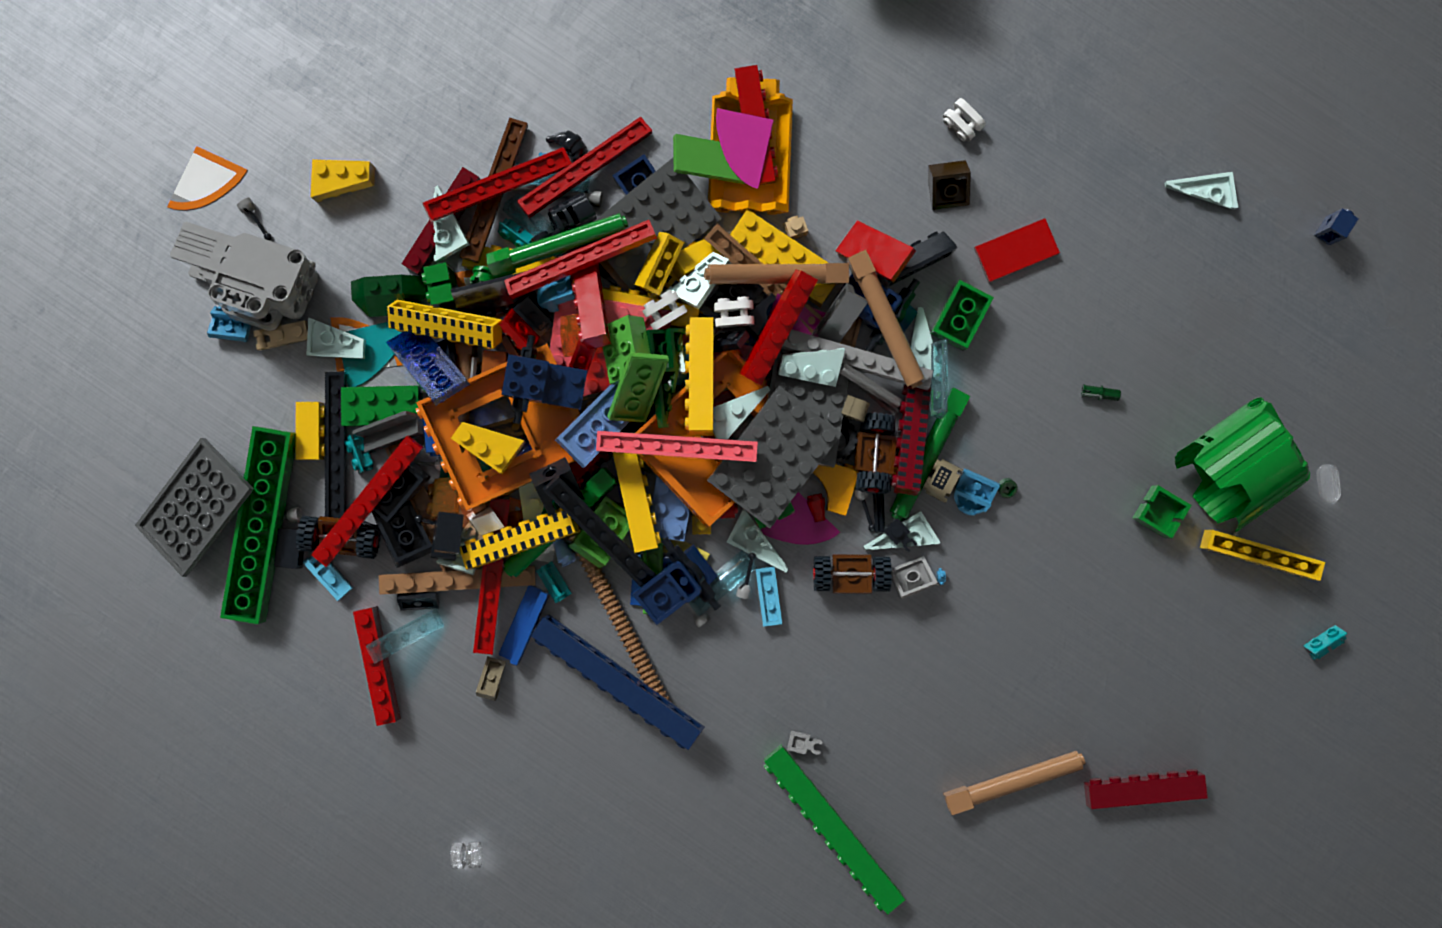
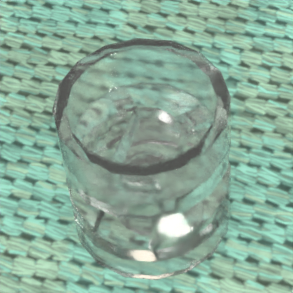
[450,842,482,869]

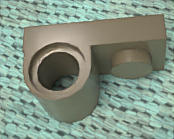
[841,395,870,422]
[476,656,506,701]

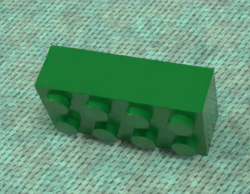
[341,385,423,427]

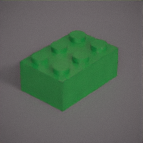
[930,280,994,351]

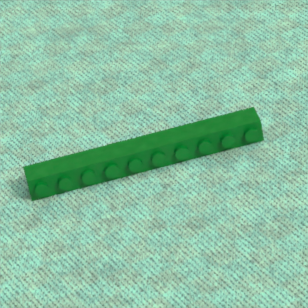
[763,744,905,915]

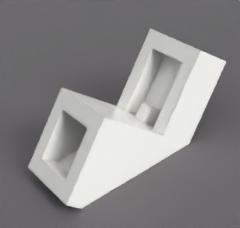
[466,507,504,535]

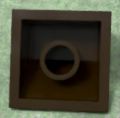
[928,160,971,210]

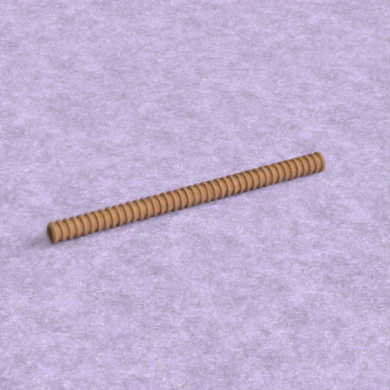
[567,525,672,702]

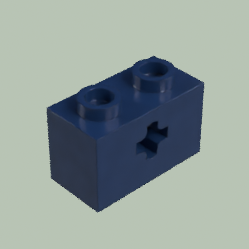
[1314,208,1359,245]

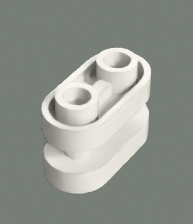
[943,98,986,142]
[642,290,687,330]
[714,297,755,328]

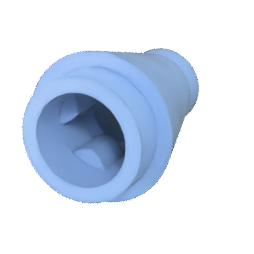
[553,538,576,567]

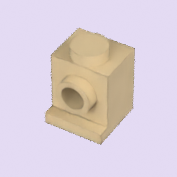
[783,216,808,240]

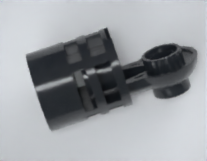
[531,193,597,242]

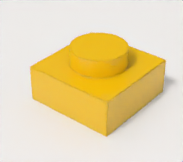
[692,515,711,535]

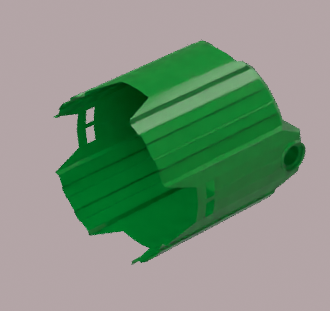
[1174,397,1310,532]

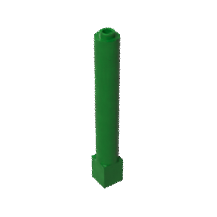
[486,213,629,279]
[889,387,970,521]
[503,467,619,577]

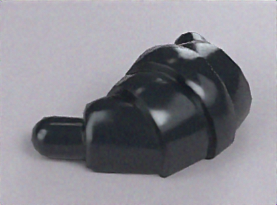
[546,130,586,162]

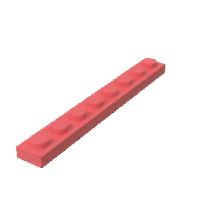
[596,431,758,462]

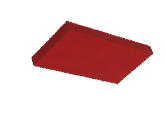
[974,218,1060,283]
[835,220,916,283]

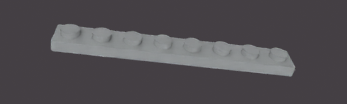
[781,330,933,390]

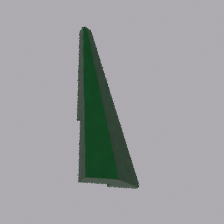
[646,328,686,428]

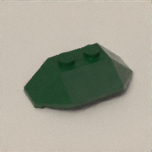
[351,274,427,317]

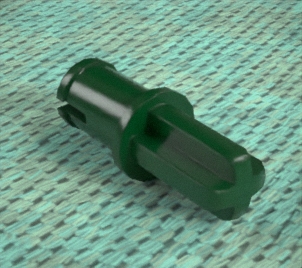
[1081,384,1121,401]

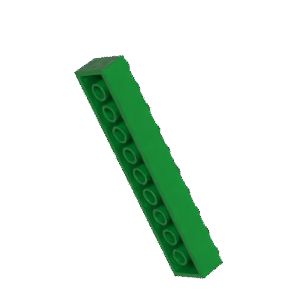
[220,426,296,624]

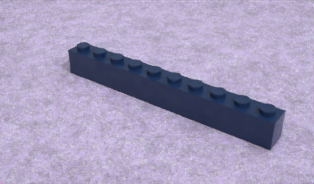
[531,614,705,750]

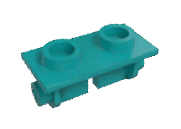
[498,218,534,248]
[345,435,374,475]
[536,561,572,603]
[1303,625,1347,660]

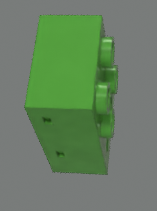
[603,315,651,385]
[568,496,629,569]

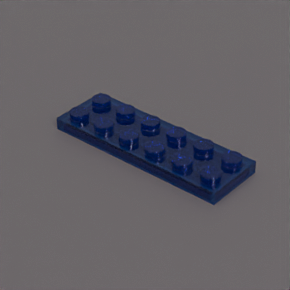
[386,331,470,406]

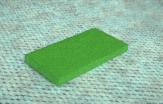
[673,134,745,184]
[607,352,669,422]

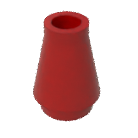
[806,493,826,522]

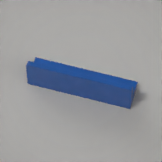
[499,585,550,666]

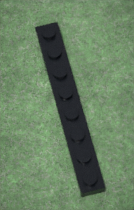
[325,372,346,518]
[543,475,657,587]

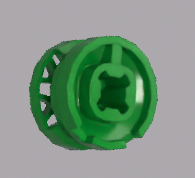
[469,265,494,284]

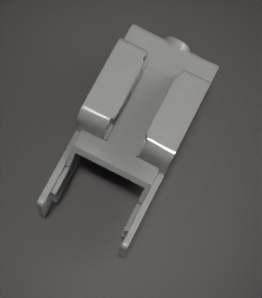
[170,222,319,331]

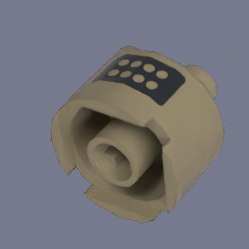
[923,459,963,503]

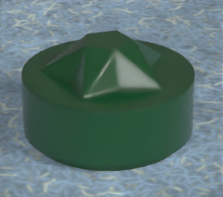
[997,478,1018,498]

